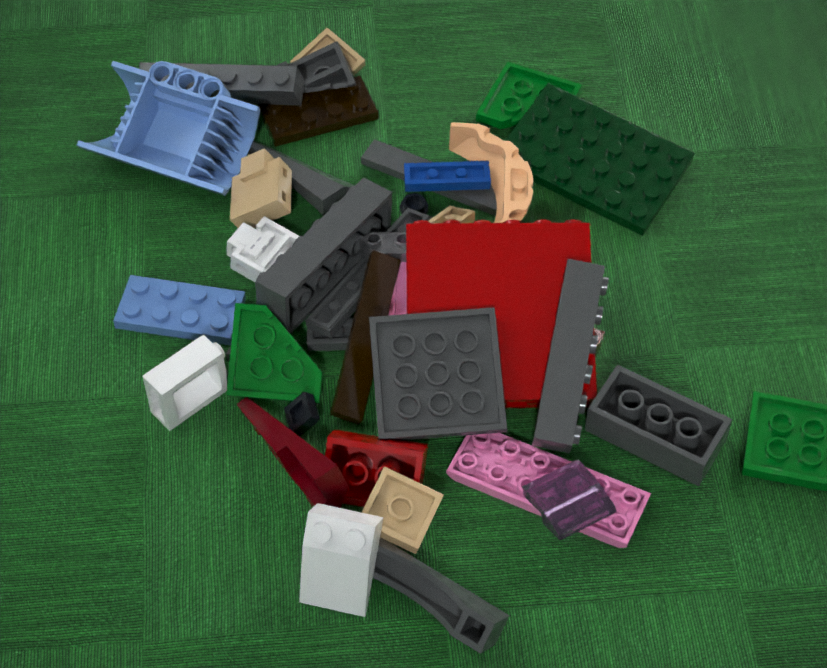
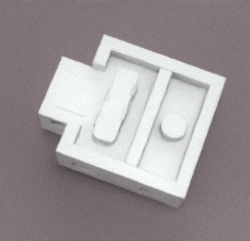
[227,216,299,282]

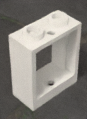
[142,334,228,431]

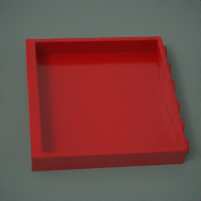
[406,219,597,408]

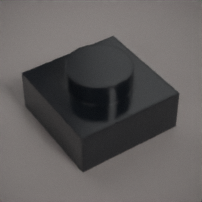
[284,392,320,437]

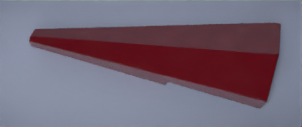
[237,397,349,508]

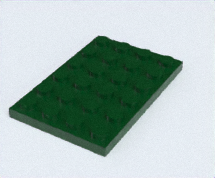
[505,83,695,236]

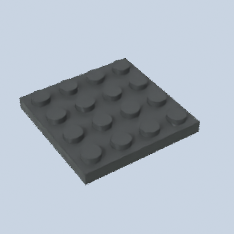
[369,307,507,440]

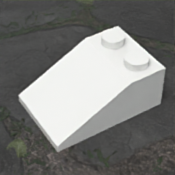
[299,503,383,617]

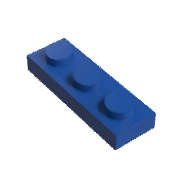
[404,161,491,192]

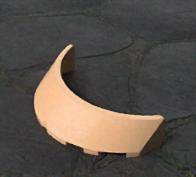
[449,122,533,223]

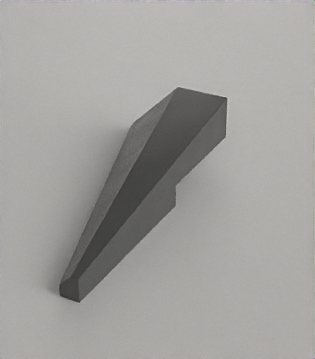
[276,41,357,93]
[248,140,354,216]

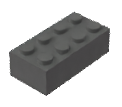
[585,365,732,486]

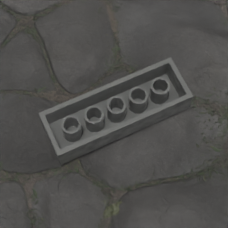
[255,177,392,334]

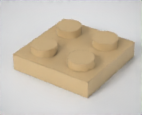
[361,466,444,554]

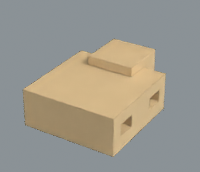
[230,148,292,228]

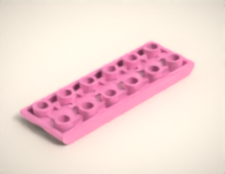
[446,433,651,548]

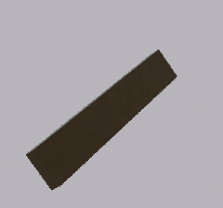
[330,250,401,425]

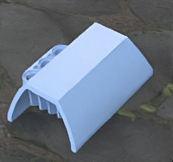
[77,61,260,196]

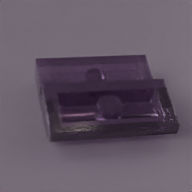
[522,459,616,540]

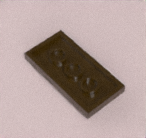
[258,76,378,147]

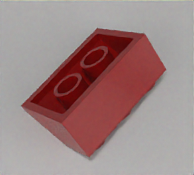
[325,429,428,507]

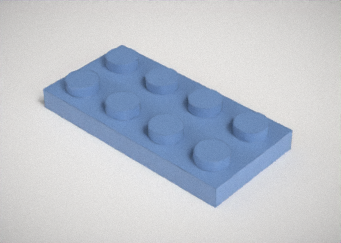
[113,275,246,345]

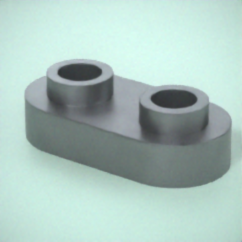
[359,232,406,262]

